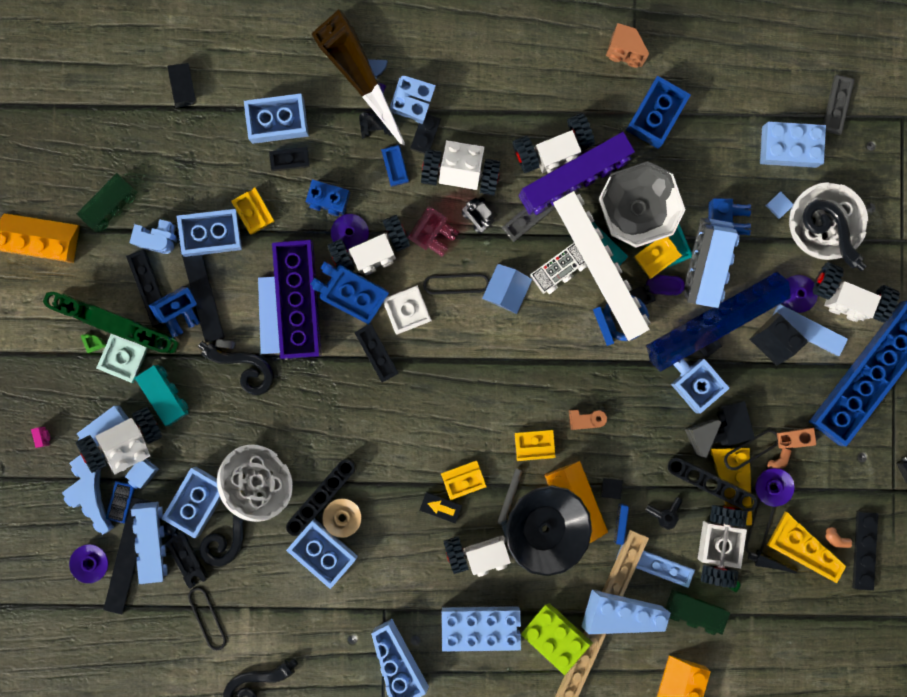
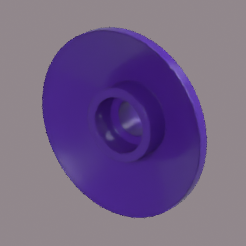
[331,214,369,250]
[779,275,818,313]
[755,468,795,507]
[69,544,108,583]

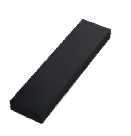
[126,249,165,327]

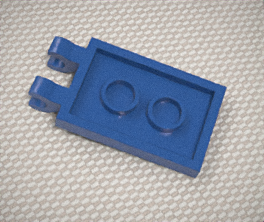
[310,261,389,325]

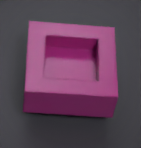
[31,427,50,448]

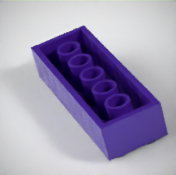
[518,132,635,215]
[272,240,322,359]

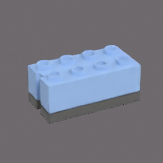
[684,217,739,308]
[442,605,521,651]

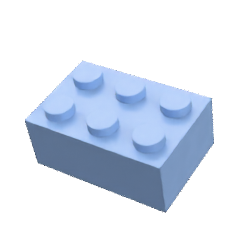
[244,94,309,144]
[760,122,826,168]
[177,209,242,257]
[161,467,221,538]
[286,518,358,589]

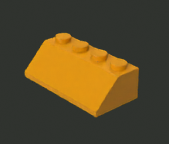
[0,213,80,263]
[544,461,608,543]
[657,655,711,697]

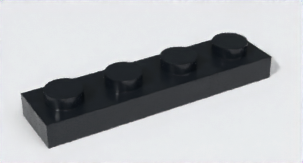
[852,511,878,591]

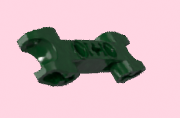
[43,292,179,354]

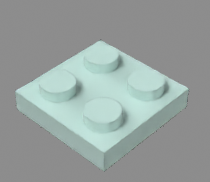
[97,334,148,383]

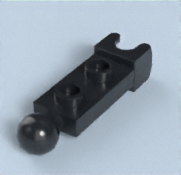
[163,522,209,589]

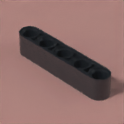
[668,457,757,511]
[286,458,356,536]

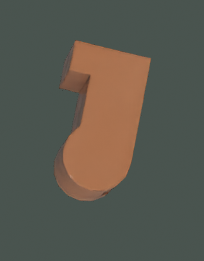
[569,410,607,430]
[777,427,816,448]

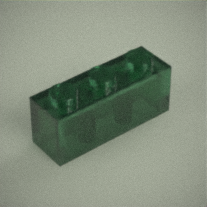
[76,173,138,232]
[665,589,730,635]

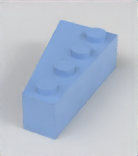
[131,502,168,584]
[581,590,671,634]
[371,619,429,697]

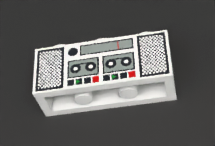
[530,242,587,294]

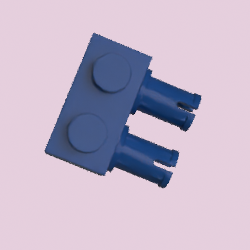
[306,179,351,216]
[708,199,751,236]
[149,287,200,338]

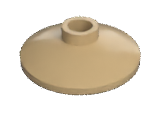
[323,499,361,538]

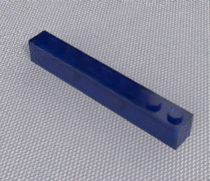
[646,272,791,372]

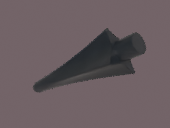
[747,549,797,574]

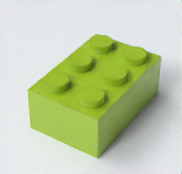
[521,603,593,675]

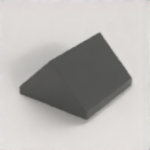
[685,419,721,458]

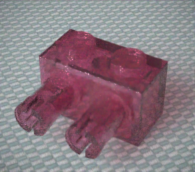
[407,206,459,257]

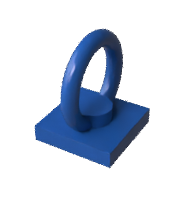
[593,295,649,346]

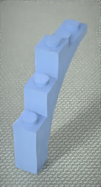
[62,405,129,535]

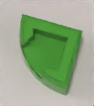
[81,334,106,354]

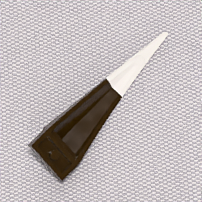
[311,9,405,145]

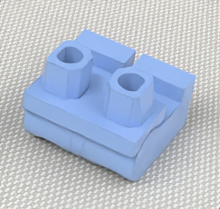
[389,76,436,124]
[130,219,178,254]

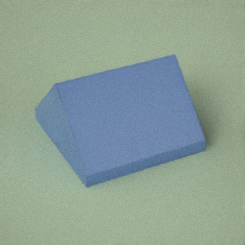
[482,264,532,314]

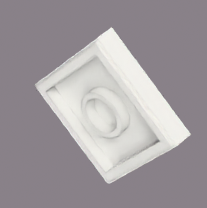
[383,285,432,335]

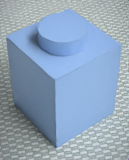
[125,459,159,489]

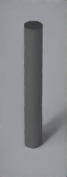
[497,468,523,524]

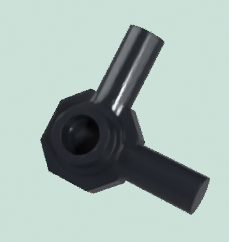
[645,497,683,530]

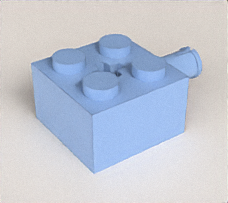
[670,353,730,414]

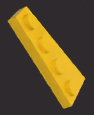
[710,448,752,525]
[767,511,846,583]

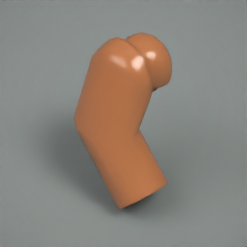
[767,448,792,469]
[825,527,852,548]

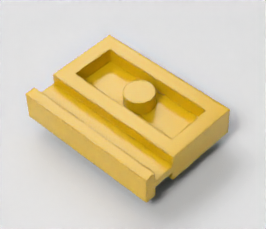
[231,188,275,235]
[634,237,682,279]
[515,430,556,461]
[441,460,486,500]

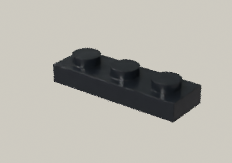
[354,323,399,383]

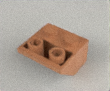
[606,23,649,68]

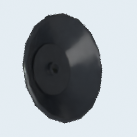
[506,485,592,576]

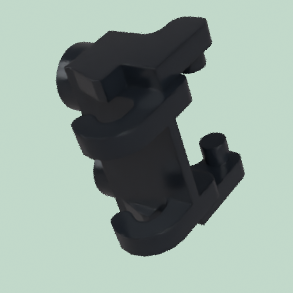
[359,112,392,139]
[461,198,498,234]

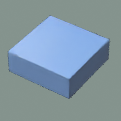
[765,191,793,219]

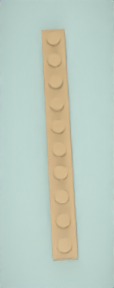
[555,530,649,697]

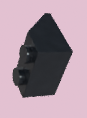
[749,312,809,366]

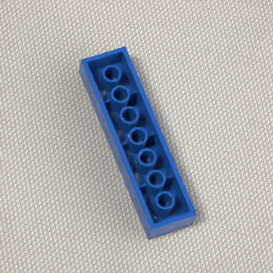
[809,300,907,447]

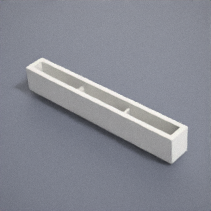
[553,191,651,341]

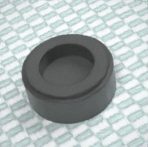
[216,339,236,349]

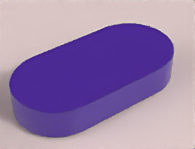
[646,275,685,296]

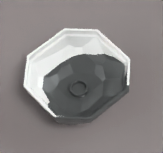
[599,161,685,247]

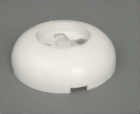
[789,182,868,260]
[217,445,292,522]

